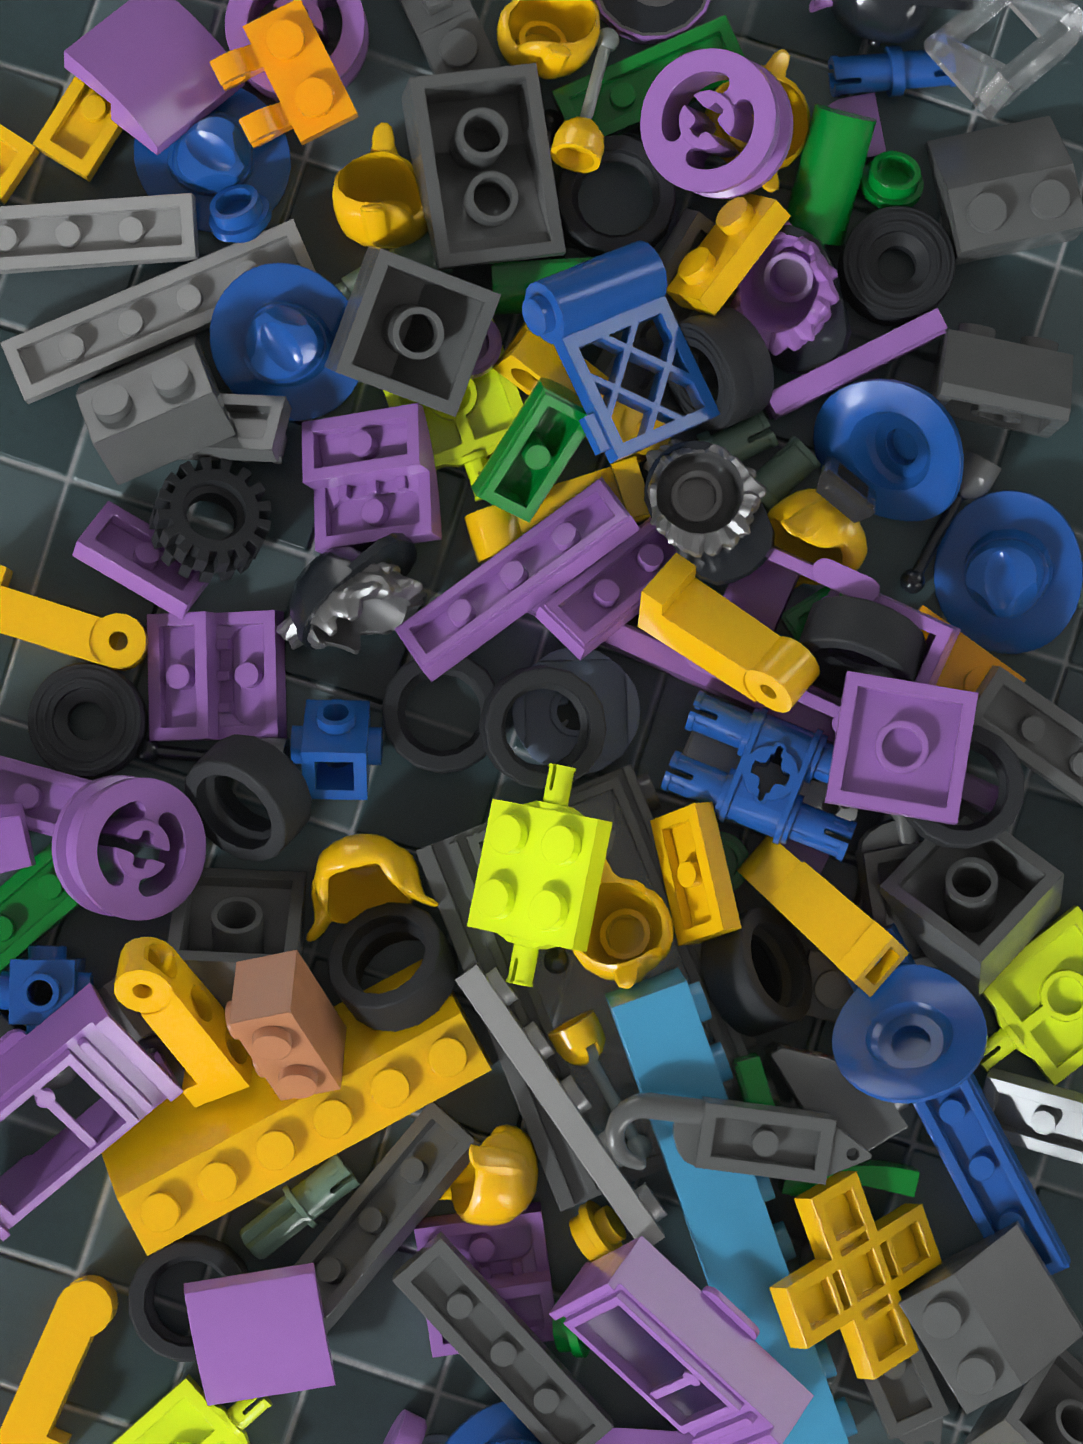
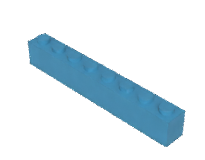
[605,967,858,1444]

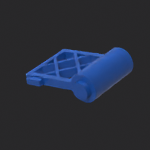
[522,240,720,464]

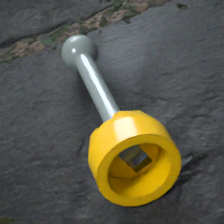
[550,27,619,173]
[548,1010,652,1159]

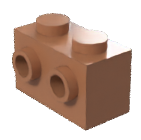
[225,950,347,1101]

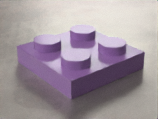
[824,671,979,825]

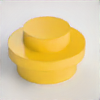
[569,1200,626,1262]

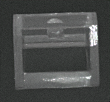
[924,0,1083,120]

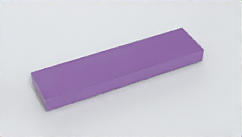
[395,477,640,682]

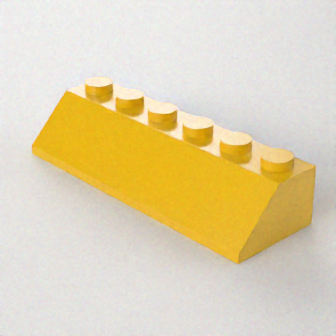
[101,959,493,1256]

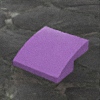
[64,0,245,156]
[302,403,442,554]
[147,610,287,742]
[414,1202,555,1358]
[184,1263,336,1406]

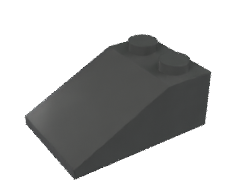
[401,63,566,270]

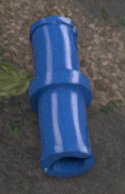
[828,45,961,97]

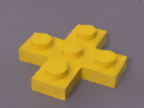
[769,1171,942,1380]

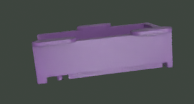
[686,545,961,733]
[0,983,184,1241]
[549,1236,814,1444]

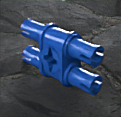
[661,690,858,861]

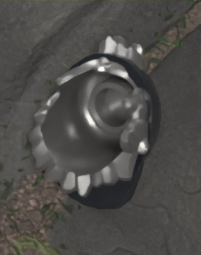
[643,438,775,586]
[276,533,426,654]

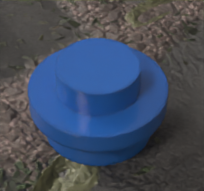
[209,184,272,243]

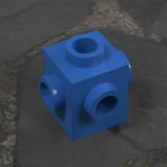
[291,699,383,800]
[0,945,94,1034]

